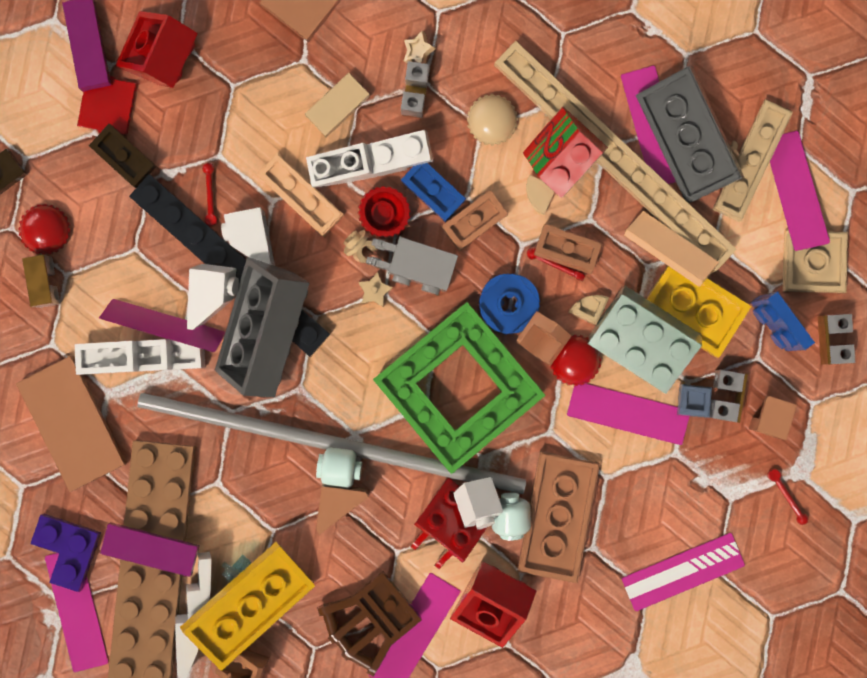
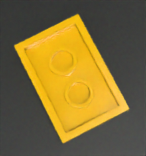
[646,265,752,358]

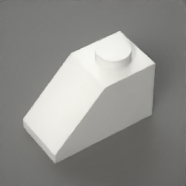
[221,207,275,266]
[187,264,239,330]

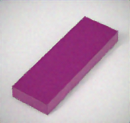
[62,0,111,91]
[100,522,200,577]

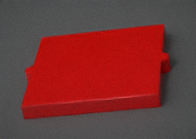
[77,76,137,136]

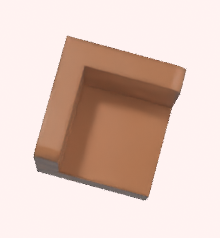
[516,311,571,365]
[749,396,797,440]

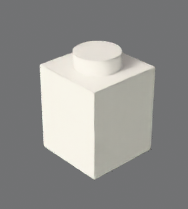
[453,477,503,529]

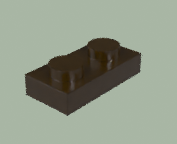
[89,124,157,188]

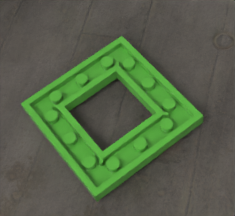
[373,302,546,474]

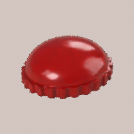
[357,186,411,238]
[18,204,71,255]
[550,334,601,387]

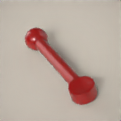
[202,163,218,226]
[526,248,585,281]
[767,469,809,525]

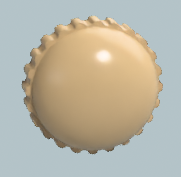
[467,94,518,146]

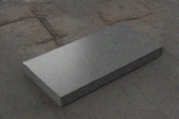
[636,66,744,203]

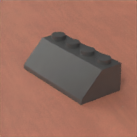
[215,258,309,397]

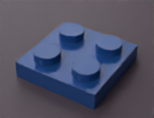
[750,292,815,351]

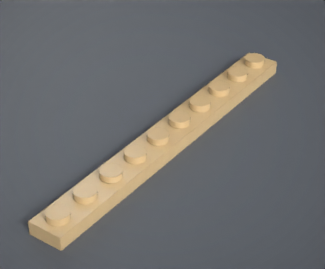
[494,41,737,272]

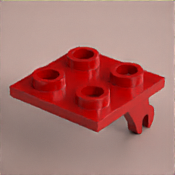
[410,478,487,569]

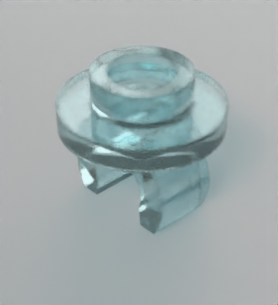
[221,555,252,583]

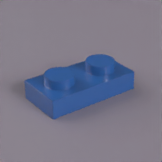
[401,163,466,222]

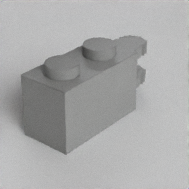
[366,237,458,295]

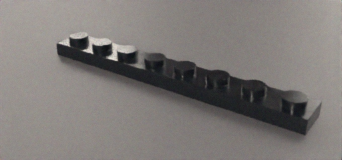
[129,174,331,357]

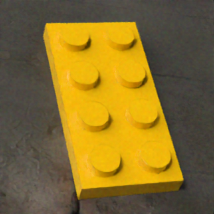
[180,542,315,671]

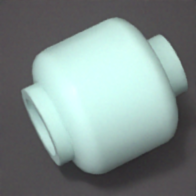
[316,447,362,489]
[492,492,531,541]

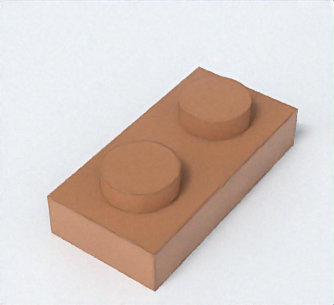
[441,190,508,251]
[534,224,602,274]

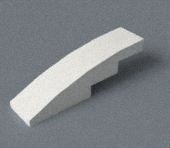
[75,339,205,375]
[175,552,211,678]

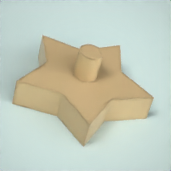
[404,31,436,64]
[358,272,393,307]

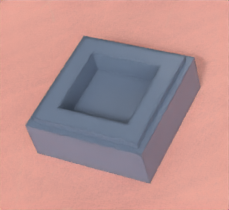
[677,384,712,418]

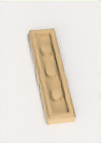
[712,99,793,222]

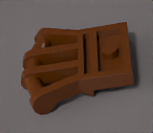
[317,571,422,677]

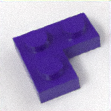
[30,514,101,592]

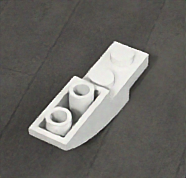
[306,130,433,188]

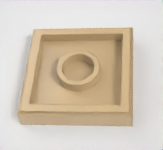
[783,230,848,293]

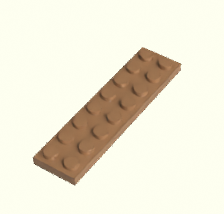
[108,440,196,678]

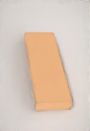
[257,152,344,237]
[624,211,719,287]

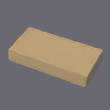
[305,73,370,138]

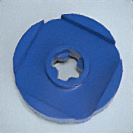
[479,274,540,334]

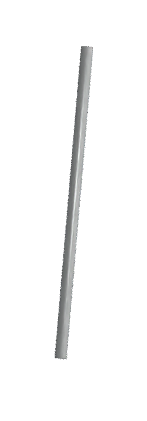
[137,393,526,494]

